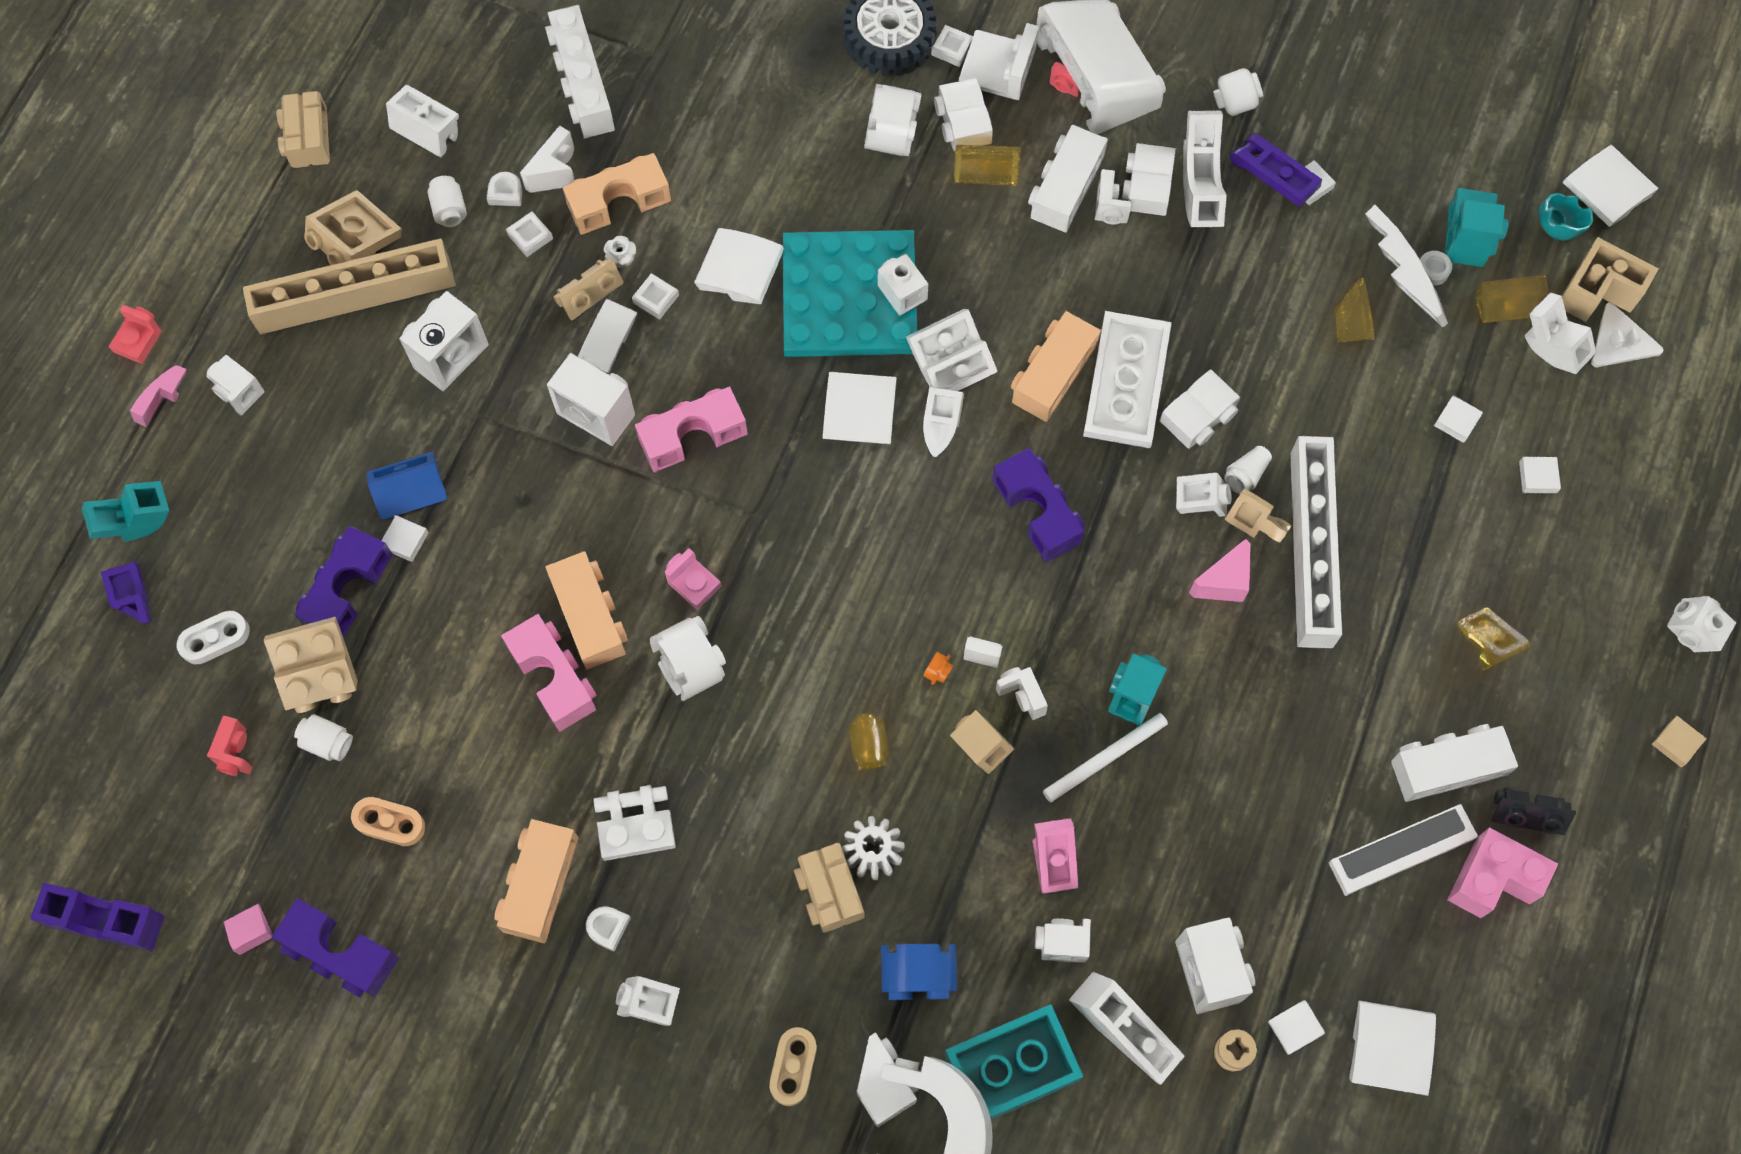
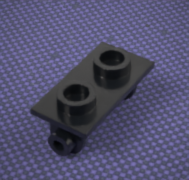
[1491,788,1576,835]

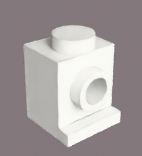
[206,355,265,416]
[1035,919,1091,963]

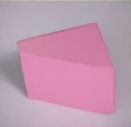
[224,904,273,955]

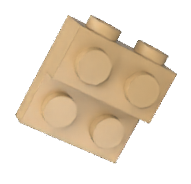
[304,190,402,265]
[264,617,358,713]

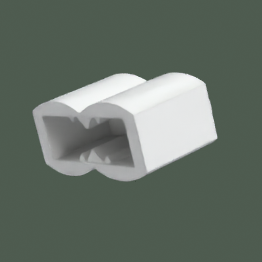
[934,78,993,151]
[1122,143,1176,216]
[1160,370,1240,449]

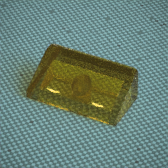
[954,145,1021,185]
[1475,275,1548,323]

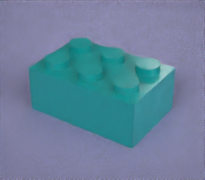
[944,1004,1084,1120]

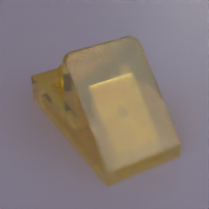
[1457,607,1531,671]

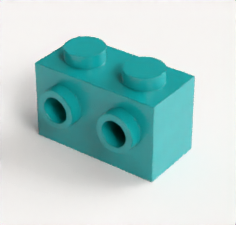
[1108,653,1167,726]

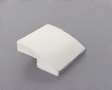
[1562,145,1659,227]
[694,228,784,304]
[906,309,998,391]
[823,372,897,444]
[1349,1001,1436,1096]

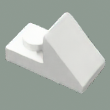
[520,126,575,193]

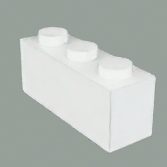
[1028,125,1108,233]
[1391,724,1518,802]

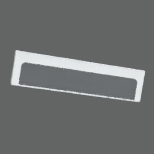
[1328,804,1478,896]

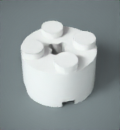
[864,84,921,156]
[650,616,726,701]

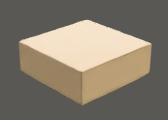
[1652,715,1706,767]

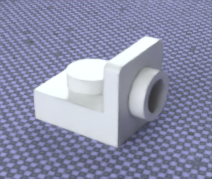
[1094,169,1131,225]
[1176,473,1232,517]
[996,667,1048,720]
[616,976,680,1026]

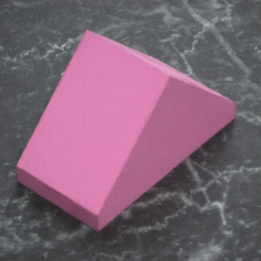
[1189,539,1251,602]

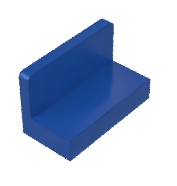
[367,451,447,520]

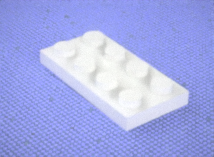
[1083,311,1171,448]

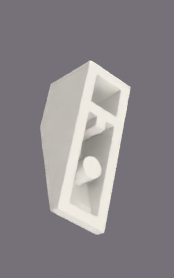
[1069,972,1184,1085]

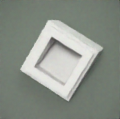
[1268,1000,1325,1055]

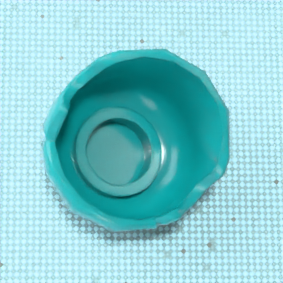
[1538,193,1593,241]

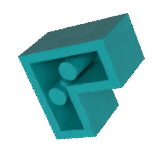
[1444,188,1508,267]

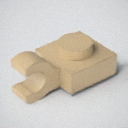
[1224,488,1291,543]

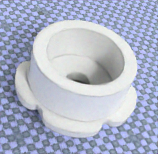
[604,236,636,268]

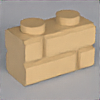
[276,91,330,168]
[794,843,865,933]

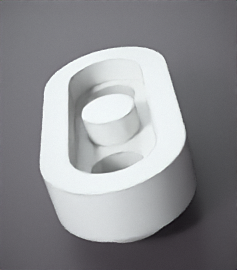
[177,611,250,664]

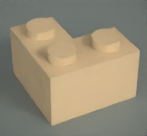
[1562,237,1659,322]

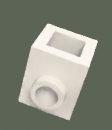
[878,254,928,316]

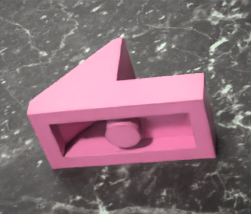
[1032,818,1078,894]

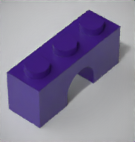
[992,448,1085,563]
[295,526,393,638]
[30,883,165,952]
[272,898,399,998]

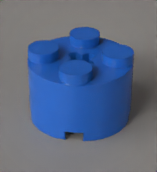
[881,944,957,1000]

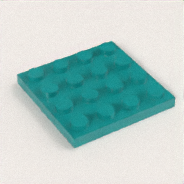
[783,230,917,357]

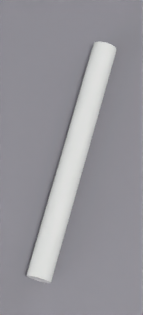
[1043,713,1168,803]

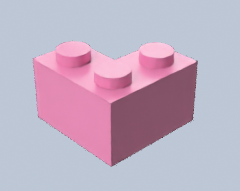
[1447,827,1558,918]

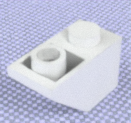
[857,1033,919,1128]

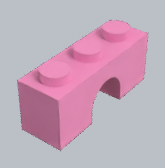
[635,386,748,473]
[501,614,597,732]

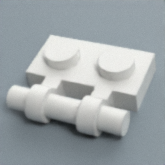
[594,785,676,861]

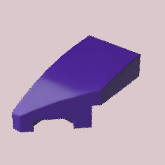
[100,562,151,624]

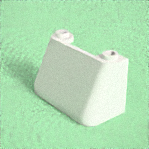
[1036,0,1166,134]

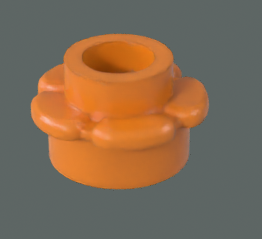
[923,652,954,685]

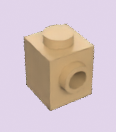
[950,710,1014,774]

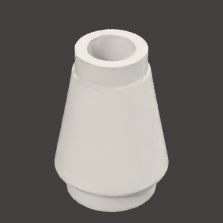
[1224,446,1272,494]

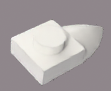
[923,387,964,457]

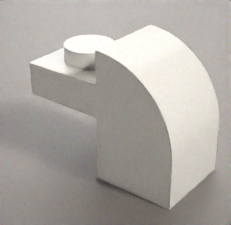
[1525,293,1596,374]

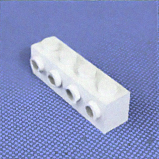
[545,5,615,139]

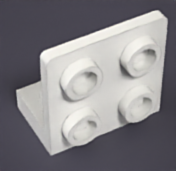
[959,23,1039,100]

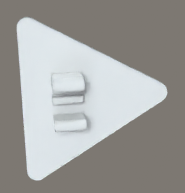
[1591,302,1663,367]

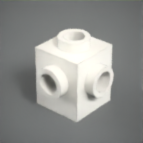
[1667,596,1736,652]

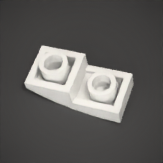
[578,299,638,373]

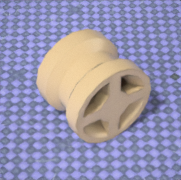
[1214,1029,1257,1072]

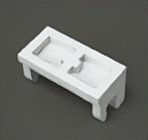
[386,84,459,158]

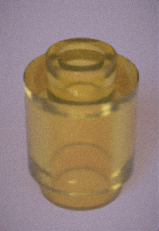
[849,714,889,769]

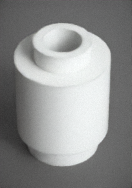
[427,176,467,227]
[294,714,353,761]

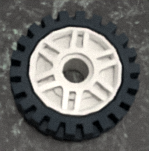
[843,0,937,76]

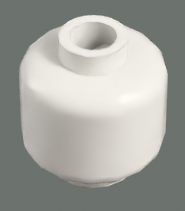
[1213,68,1263,116]

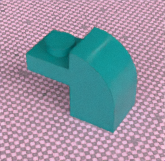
[82,481,169,542]

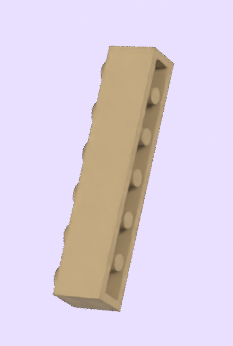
[243,238,456,334]

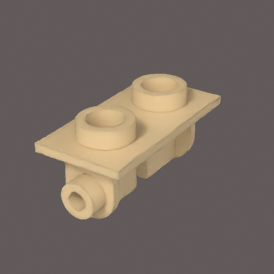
[553,258,624,321]

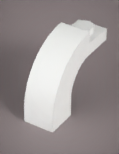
[1183,111,1226,227]
[880,1056,992,1154]

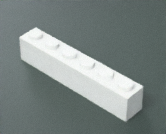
[1290,436,1342,648]

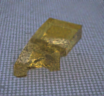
[1334,278,1375,343]

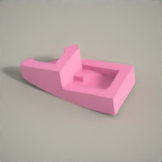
[130,365,187,427]

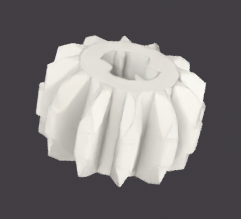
[842,816,905,880]

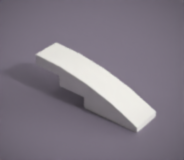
[1365,205,1448,327]

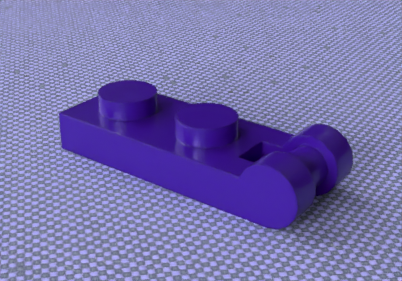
[1230,133,1322,207]

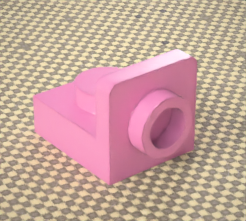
[665,548,722,610]

